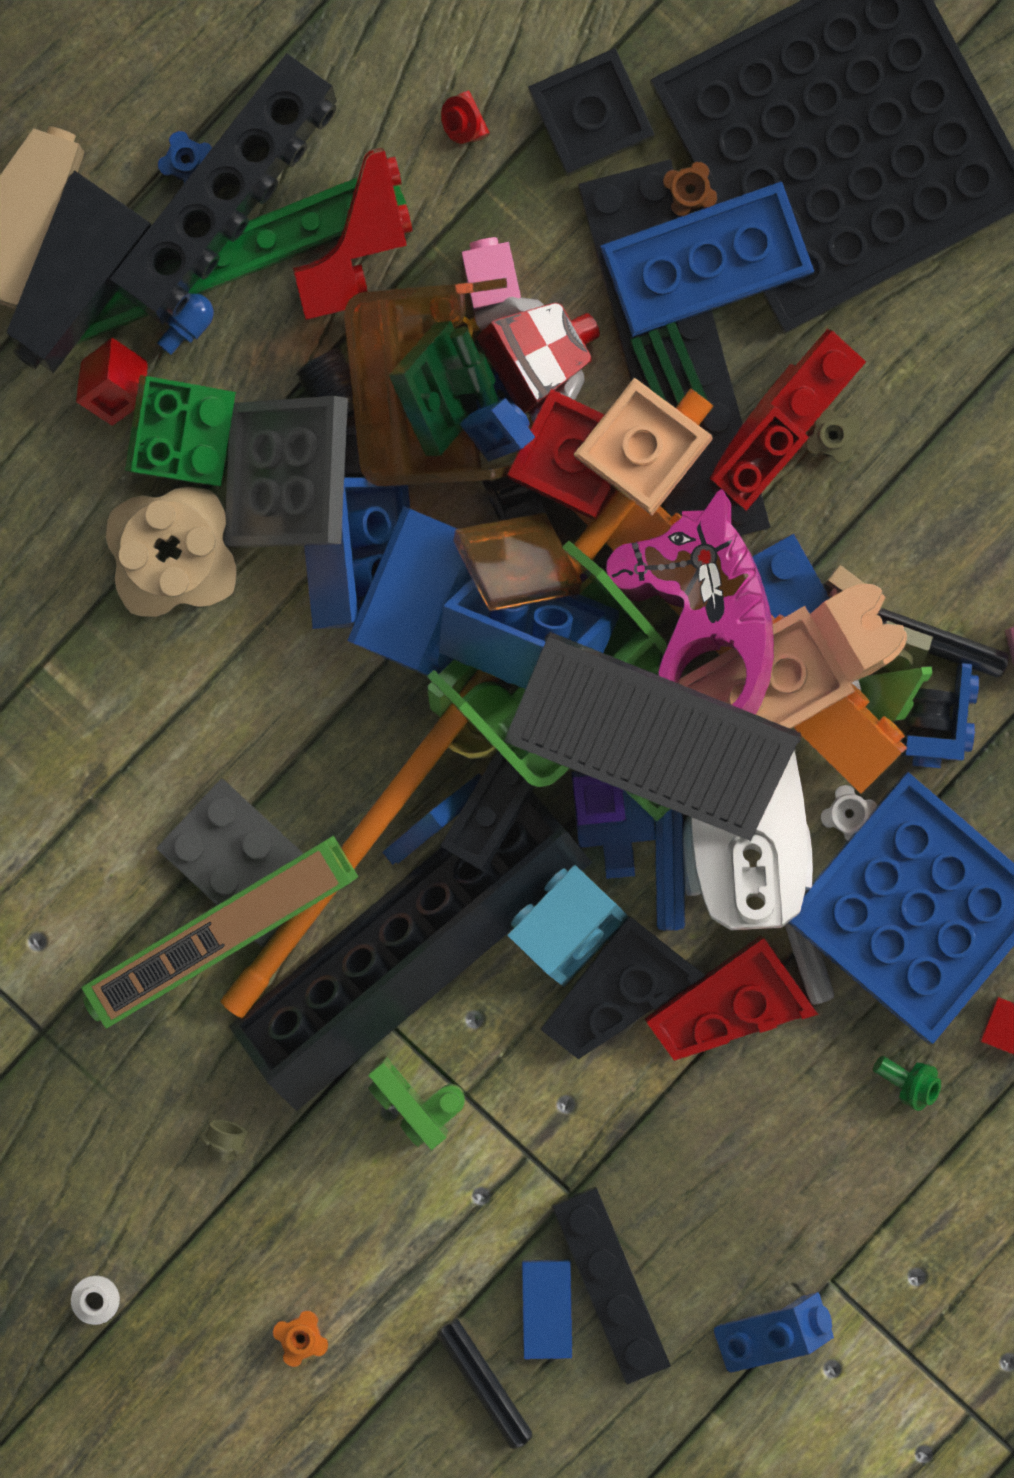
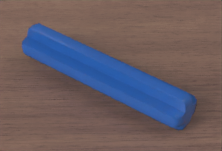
[655,809,685,931]

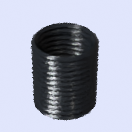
[296,349,369,418]

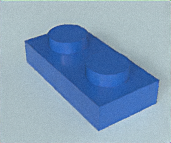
[459,398,535,462]

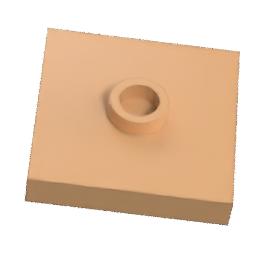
[574,378,713,515]

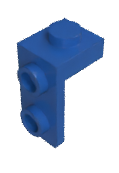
[901,663,979,768]
[714,1292,834,1373]

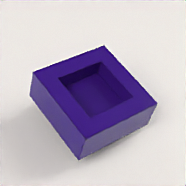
[573,776,626,826]

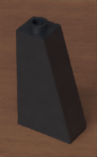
[6,170,151,374]

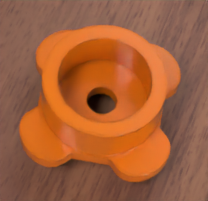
[273,1311,328,1367]

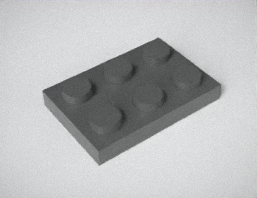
[156,778,303,946]

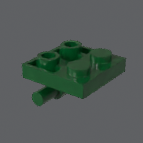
[389,321,499,456]

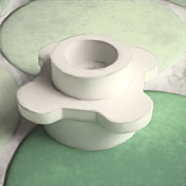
[821,785,877,841]

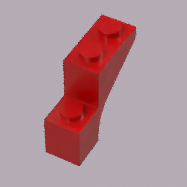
[293,147,413,320]

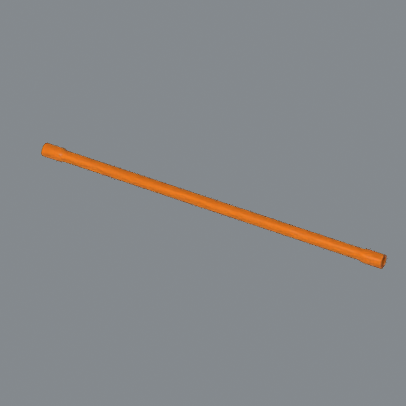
[220,388,713,1018]

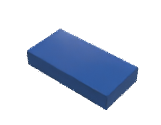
[522,1260,572,1359]

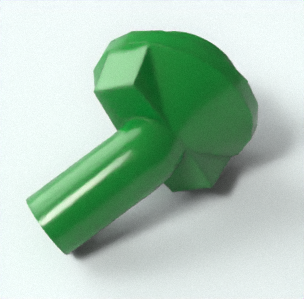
[872,1055,941,1111]

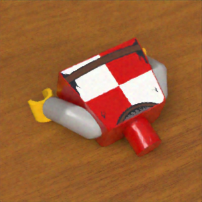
[449,297,600,429]

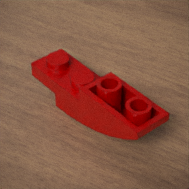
[709,329,866,511]

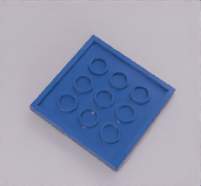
[788,772,1014,1045]

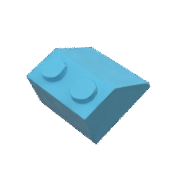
[507,865,628,987]

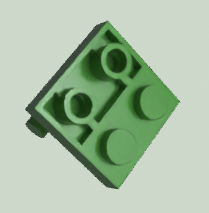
[368,1057,465,1151]

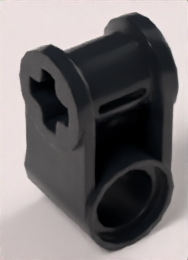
[481,475,553,558]

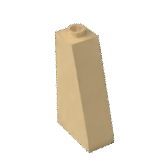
[0,126,84,309]

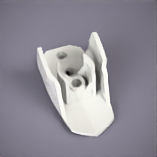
[683,750,813,930]

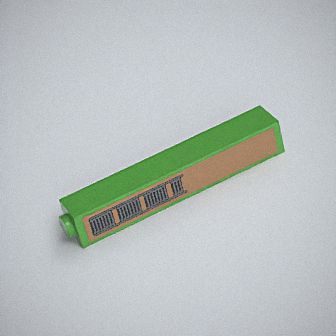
[81,835,358,1029]

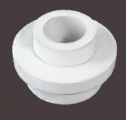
[71,1276,120,1325]

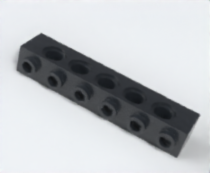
[110,53,337,325]

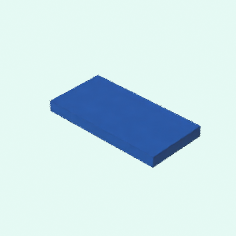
[600,181,814,338]

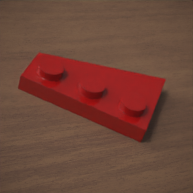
[644,935,818,1061]

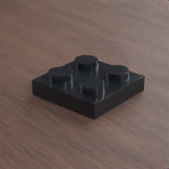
[528,48,655,177]

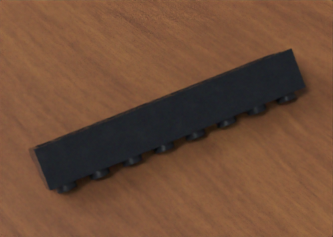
[229,792,592,1111]

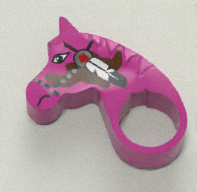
[606,490,774,714]

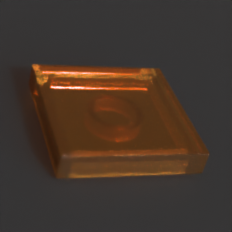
[453,513,582,611]

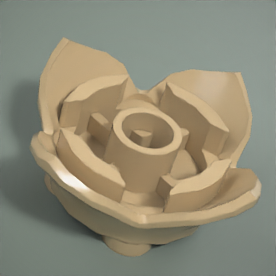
[106,487,236,617]

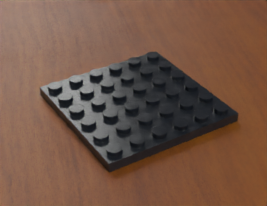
[650,0,1014,335]

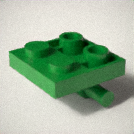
[125,375,236,487]

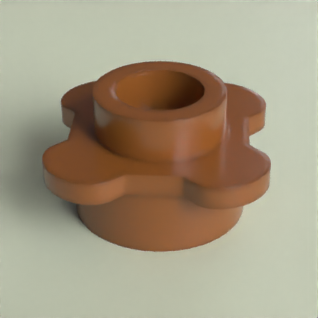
[663,162,717,217]

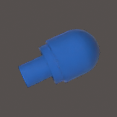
[157,293,214,355]

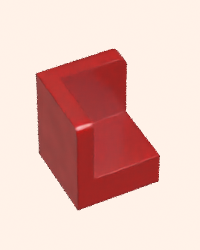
[76,338,148,426]

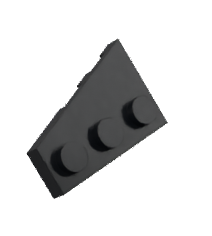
[540,916,705,1059]

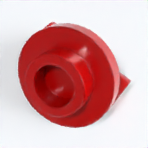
[441,90,490,144]

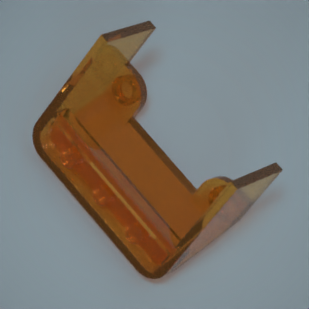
[344,278,514,486]

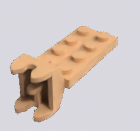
[678,584,907,729]

